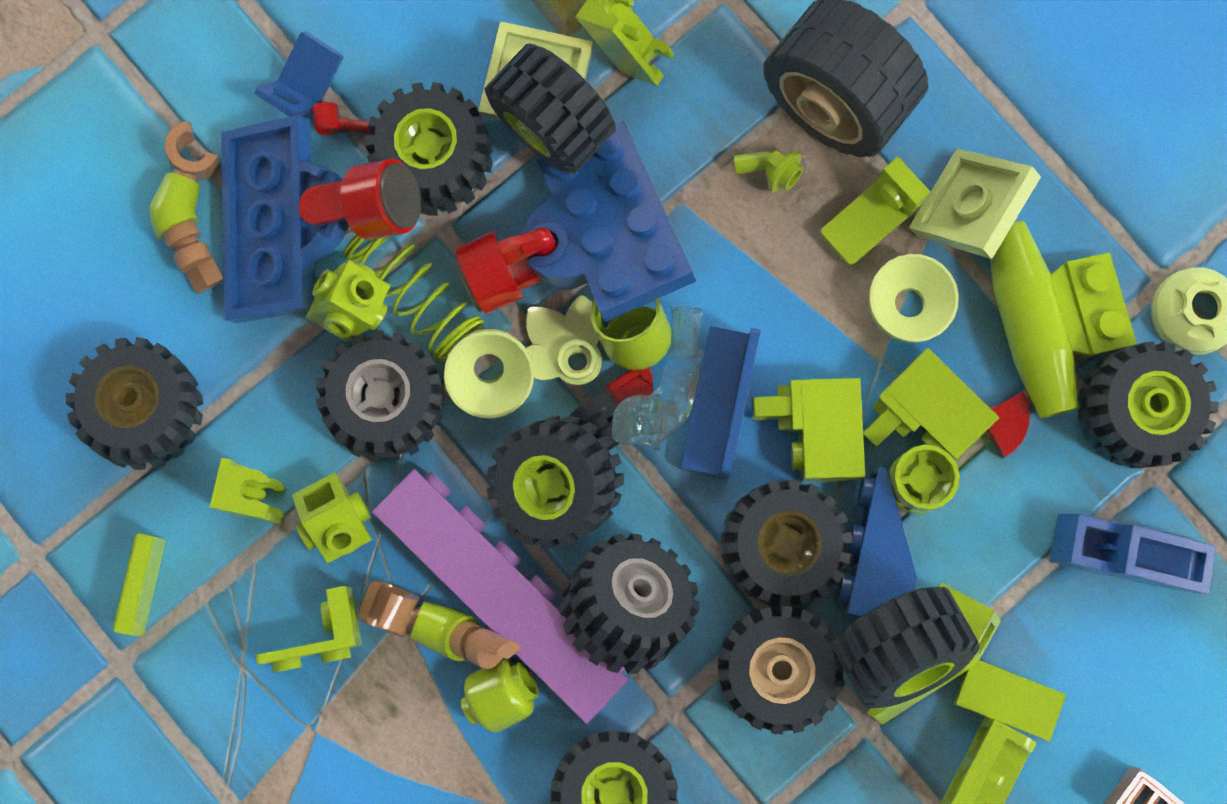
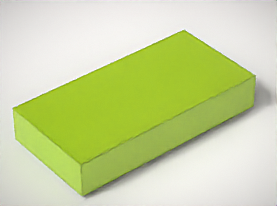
[113,533,166,636]
[953,660,1067,742]

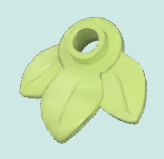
[526,295,602,386]

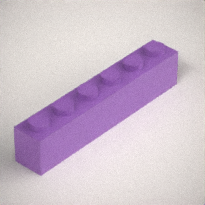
[372,469,629,724]

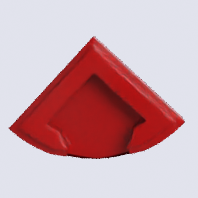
[605,367,653,426]
[986,392,1030,459]

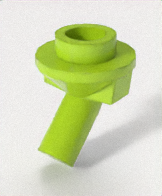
[734,150,804,193]

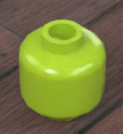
[461,658,539,733]

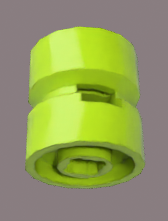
[887,444,960,515]

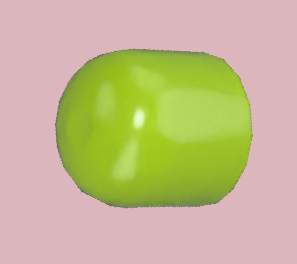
[591,299,672,371]

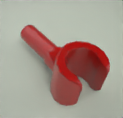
[313,102,371,136]

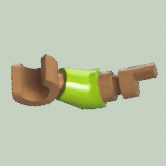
[149,122,223,294]
[358,580,521,669]

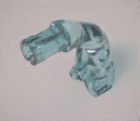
[612,305,704,451]

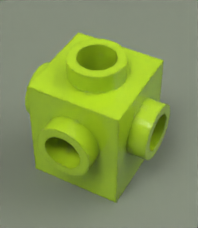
[305,260,391,342]
[292,472,372,564]

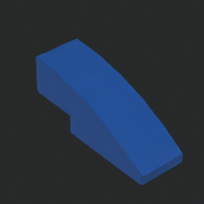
[1049,514,1216,595]

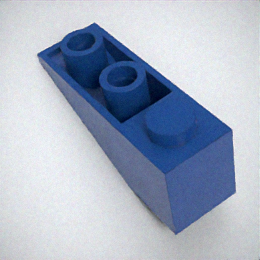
[836,467,917,618]

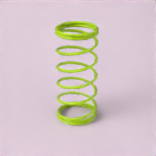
[343,235,484,363]

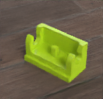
[575,0,674,86]
[210,457,286,526]
[940,717,1037,804]

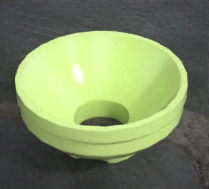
[869,254,959,343]
[1151,267,1227,355]
[444,329,534,419]

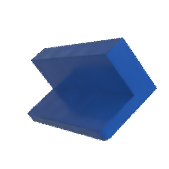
[680,326,761,480]

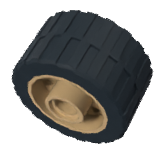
[763,0,928,157]

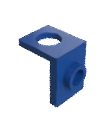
[254,31,344,117]

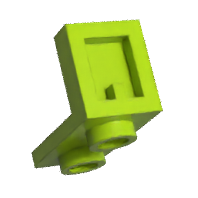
[820,156,931,266]
[256,586,363,673]

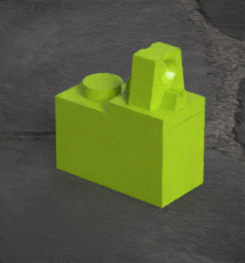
[863,348,1000,460]
[752,378,865,483]

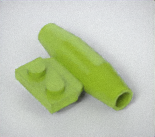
[990,221,1137,419]

